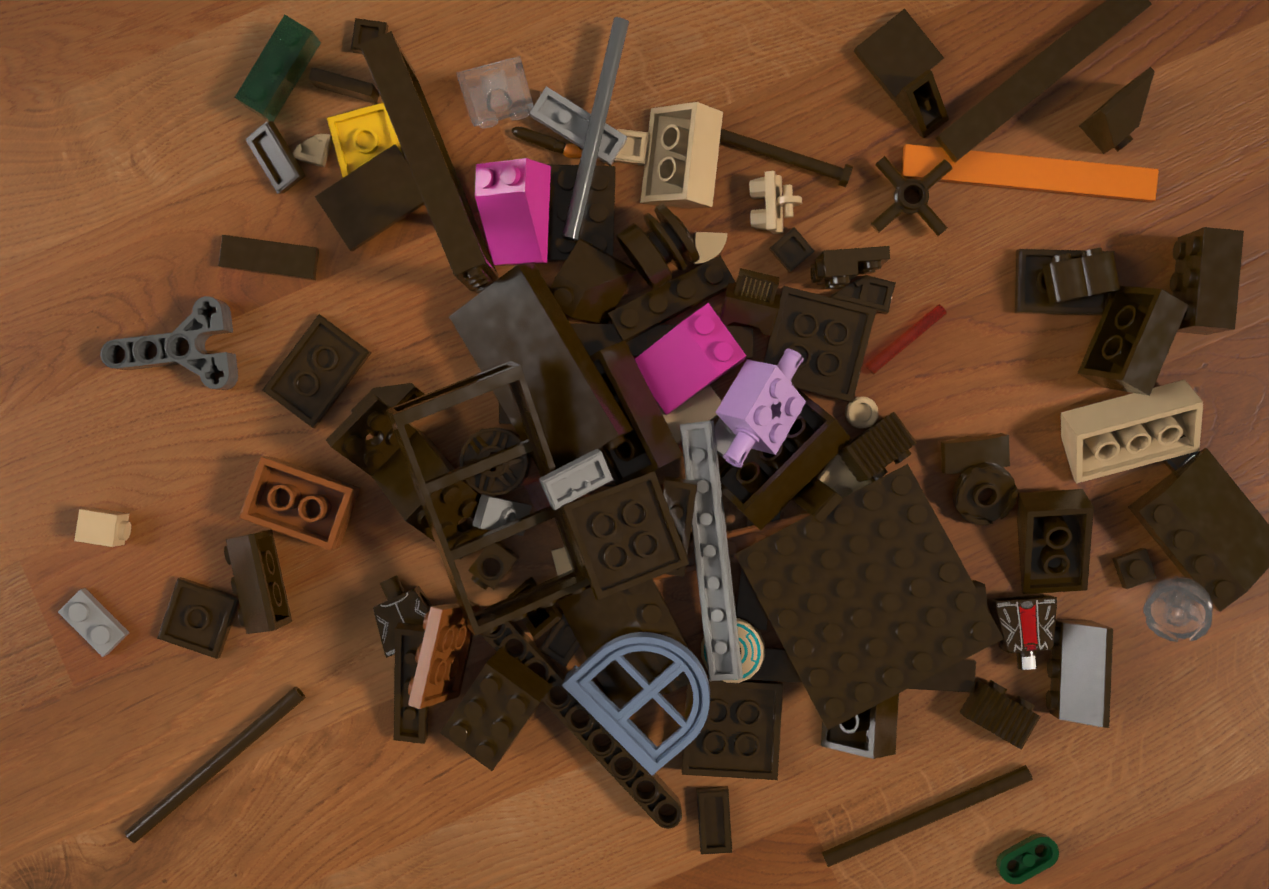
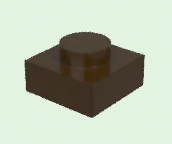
[1112,548,1157,589]

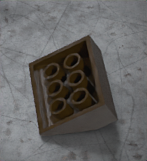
[1128,448,1269,612]
[557,579,690,709]

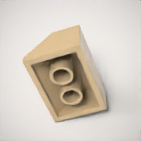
[640,102,723,209]

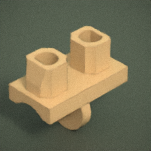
[749,171,802,234]

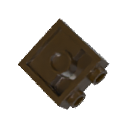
[810,246,890,289]

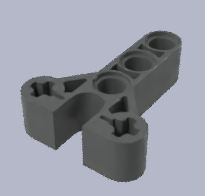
[100,296,238,390]

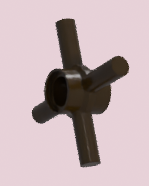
[871,156,953,236]

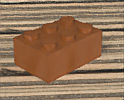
[239,456,360,550]

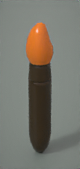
[512,127,582,159]

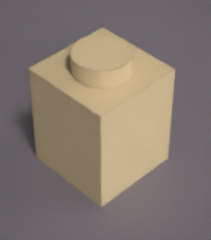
[74,508,131,547]

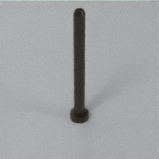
[720,129,853,188]

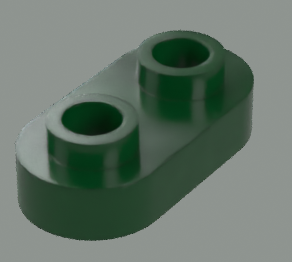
[996,833,1059,884]

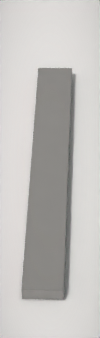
[680,421,743,681]

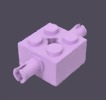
[715,349,806,468]

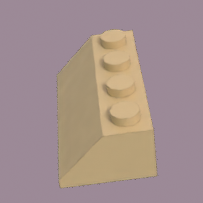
[1061,380,1203,483]

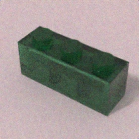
[234,14,321,122]

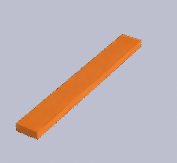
[901,144,1159,203]

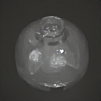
[1143,576,1213,642]

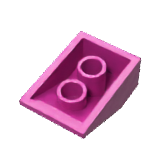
[475,158,551,266]
[635,303,746,415]

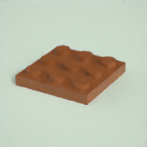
[408,602,480,709]

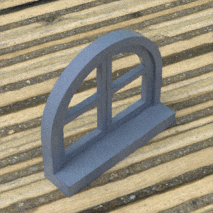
[562,632,710,775]

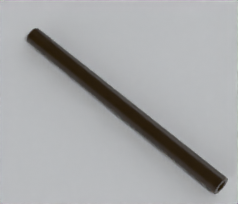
[125,686,306,843]
[822,765,1033,867]

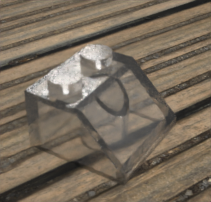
[456,56,534,128]

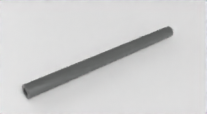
[562,17,629,241]

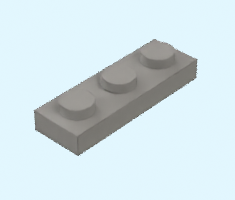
[529,86,627,166]

